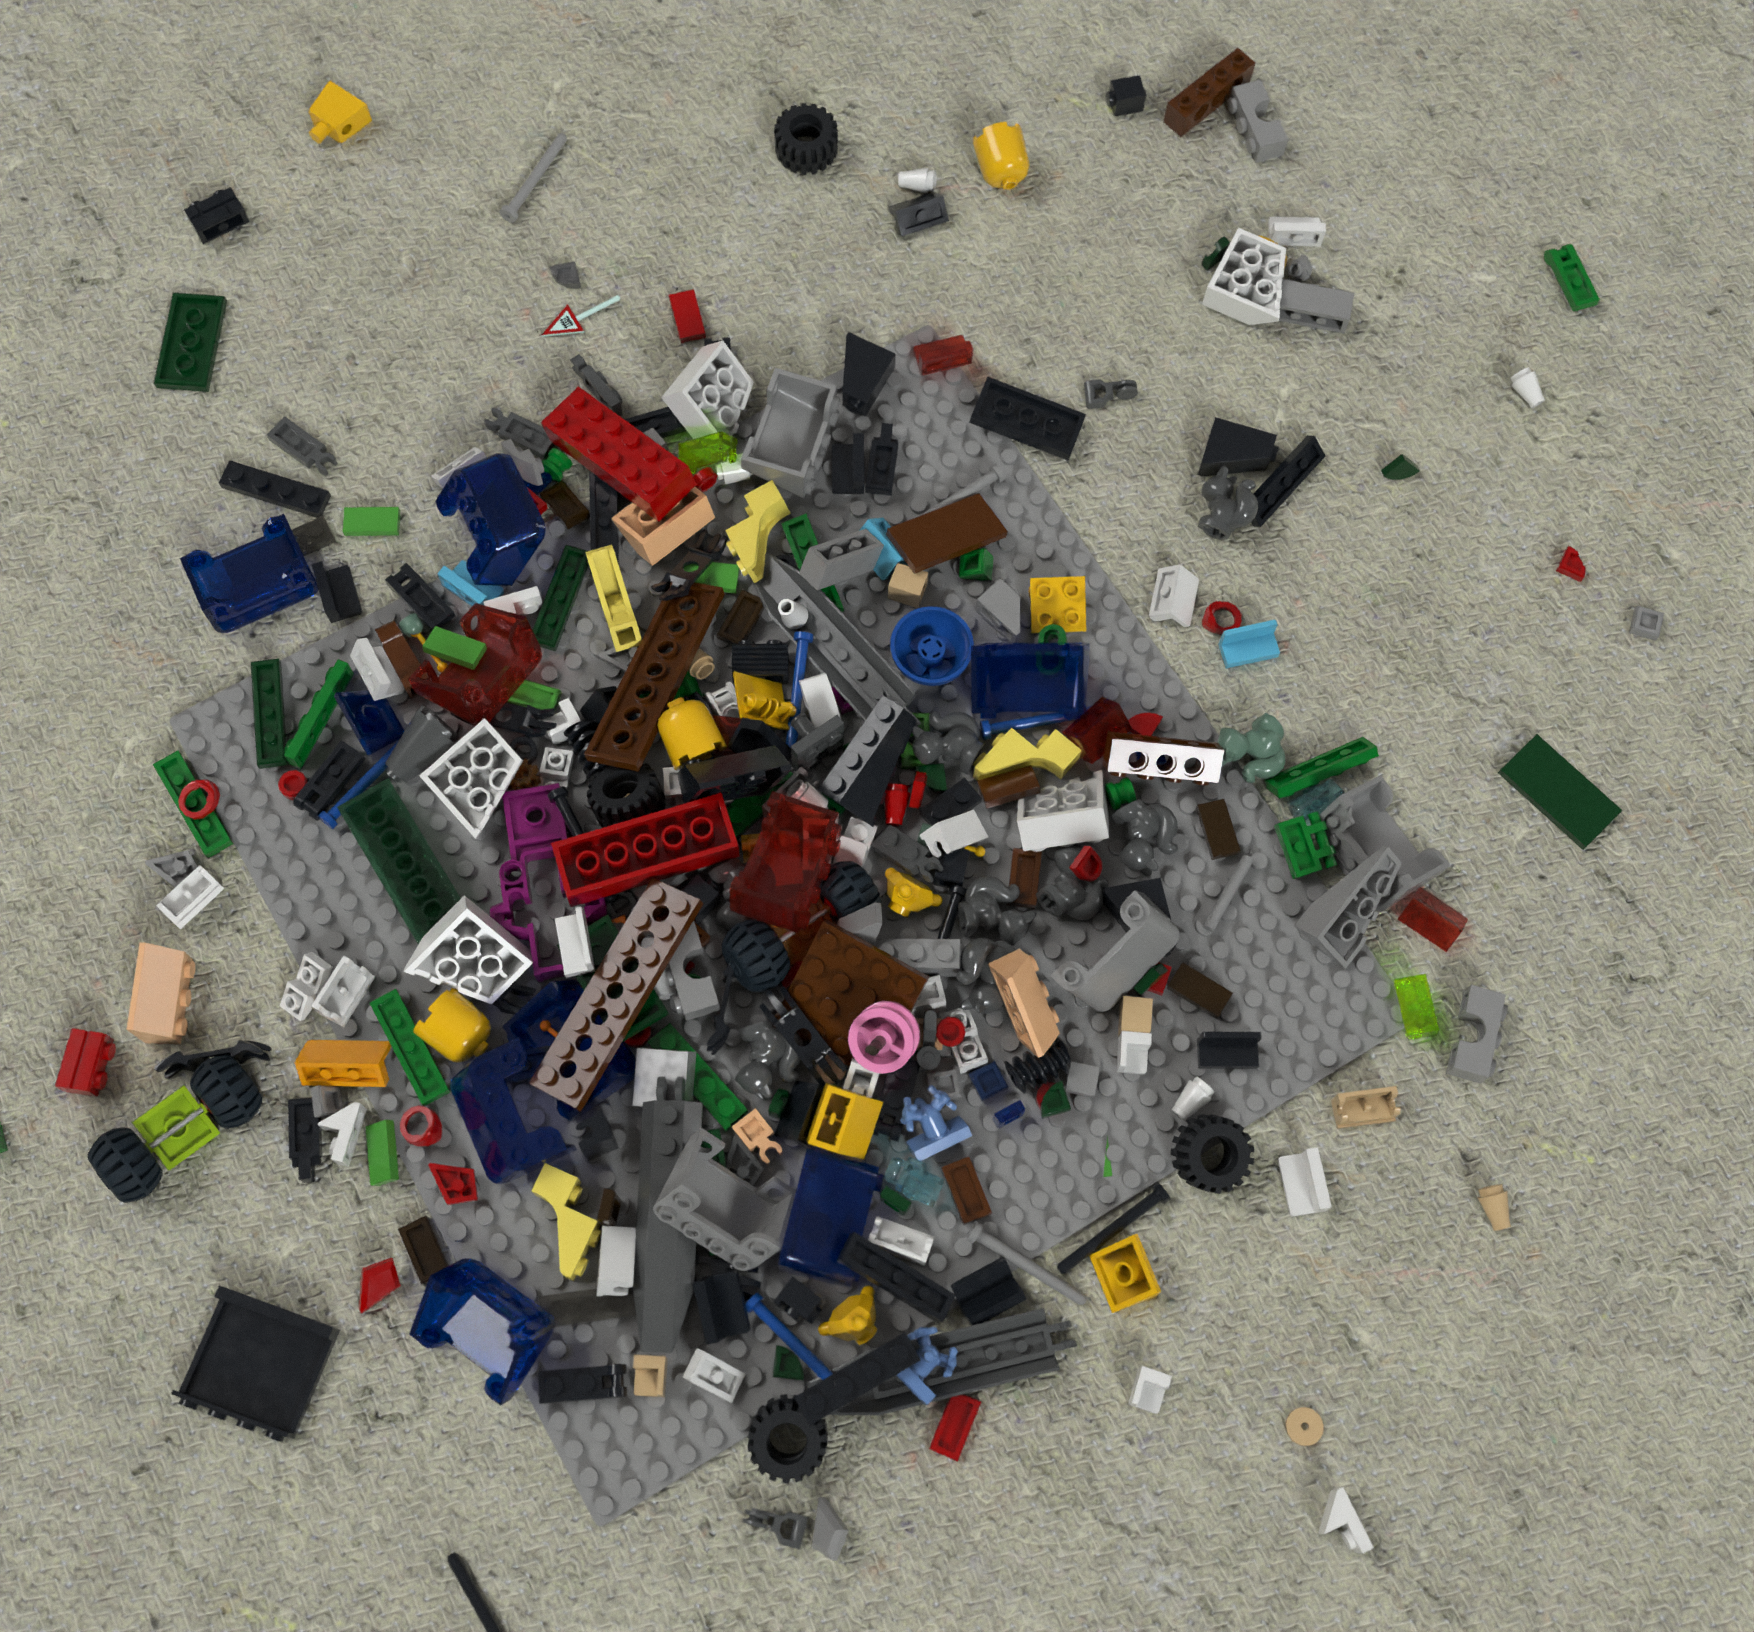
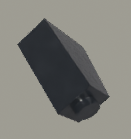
[842,332,896,417]
[1197,417,1279,477]
[1103,878,1177,957]

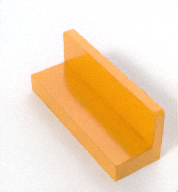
[294,1040,391,1087]

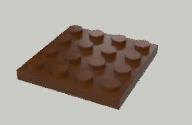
[775,919,930,1066]

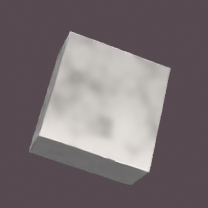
[633,1048,696,1107]

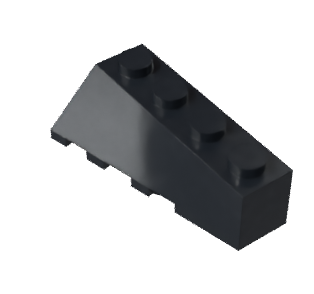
[818,695,917,827]

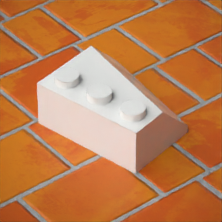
[1202,228,1286,325]
[661,340,754,455]
[419,718,523,840]
[1017,770,1109,852]
[404,895,533,1004]

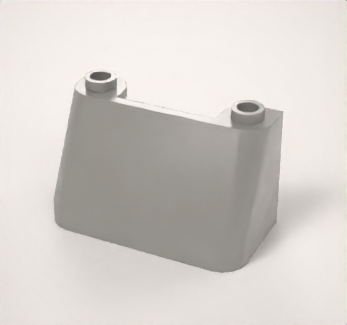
[1320,775,1451,912]
[1051,890,1180,1012]

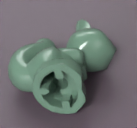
[1217,713,1286,783]

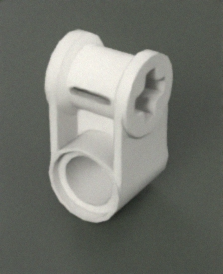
[704,681,742,737]

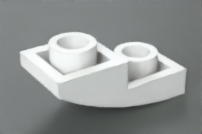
[799,673,841,729]
[539,747,574,798]
[280,952,333,1021]
[940,1008,988,1074]

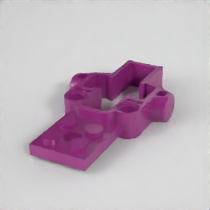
[489,783,608,983]

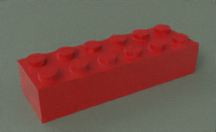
[540,386,697,522]
[551,793,740,907]

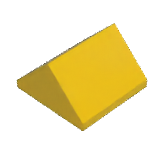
[1089,1233,1161,1313]

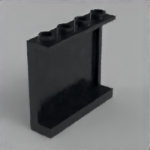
[171,1285,340,1442]

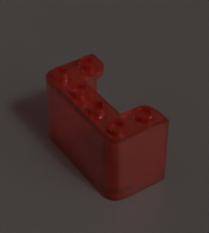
[729,791,842,933]

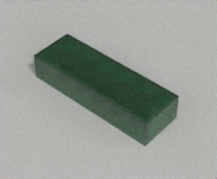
[337,778,461,945]

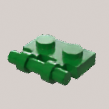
[1274,811,1338,879]

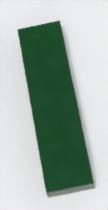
[528,544,589,651]
[251,658,288,769]

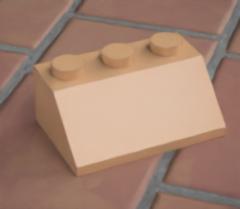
[611,487,715,566]
[126,942,195,1044]
[988,949,1060,1058]

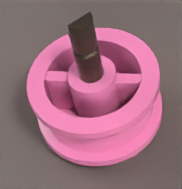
[848,1001,920,1073]

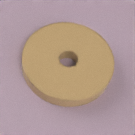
[1285,1407,1324,1446]

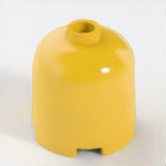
[973,122,1029,190]
[658,697,727,771]
[413,988,491,1063]

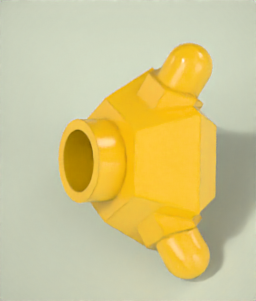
[885,867,943,917]
[818,1285,877,1345]

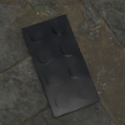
[969,376,1086,461]

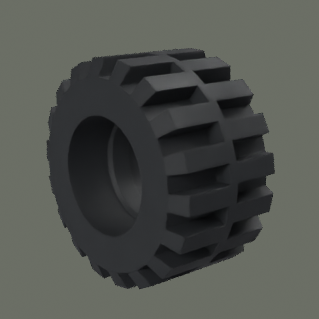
[774,103,838,175]
[587,763,666,828]
[1171,1114,1255,1194]
[747,1394,828,1484]

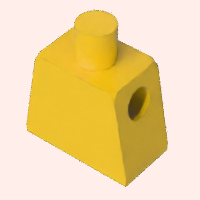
[309,81,372,144]

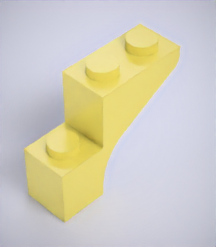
[725,480,791,583]
[585,545,642,652]
[973,728,1082,781]
[531,1163,601,1282]

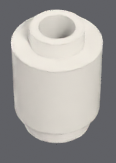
[715,453,755,484]
[786,780,828,817]

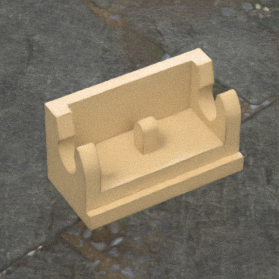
[1331,1086,1401,1129]

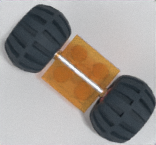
[721,861,882,992]

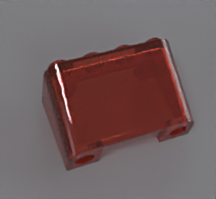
[408,603,542,726]

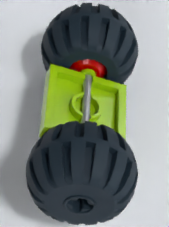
[88,1055,263,1203]

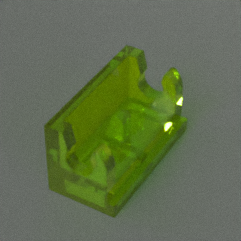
[678,431,738,474]
[1393,974,1439,1040]

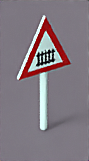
[541,295,620,337]

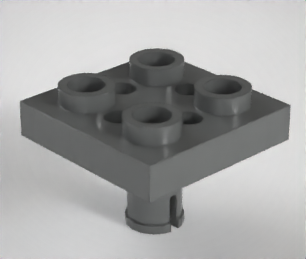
[791,713,844,772]

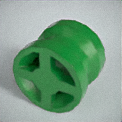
[541,448,573,482]
[1105,777,1136,811]

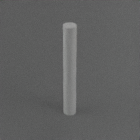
[1203,855,1254,932]

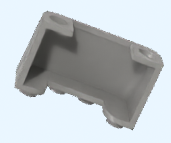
[741,368,840,499]
[653,1128,798,1271]

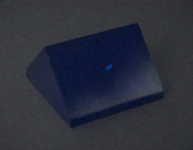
[334,690,405,756]

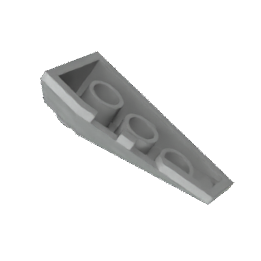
[1294,845,1402,969]

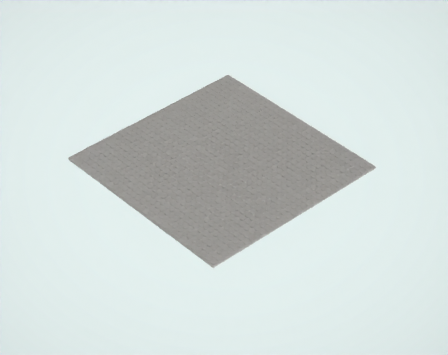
[170,325,1416,1526]

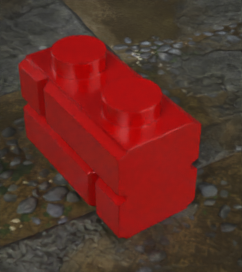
[55,1028,116,1097]

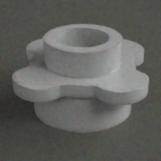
[1286,255,1312,282]

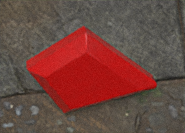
[428,1163,478,1205]
[359,1257,401,1313]

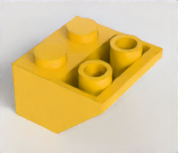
[807,1083,883,1160]

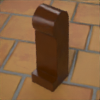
[375,620,434,699]

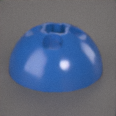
[890,606,974,686]

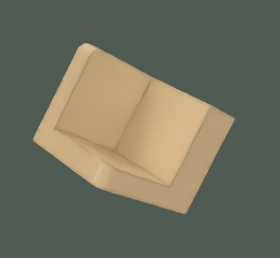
[888,563,928,608]
[1118,996,1153,1037]
[633,1355,668,1397]

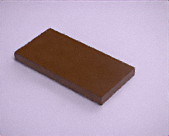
[886,493,1008,574]

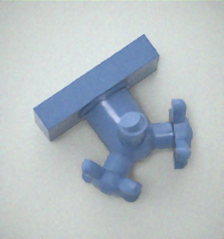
[900,1085,972,1162]
[896,1327,958,1405]

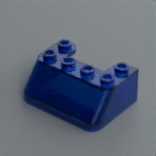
[435,453,546,586]
[450,1037,577,1184]

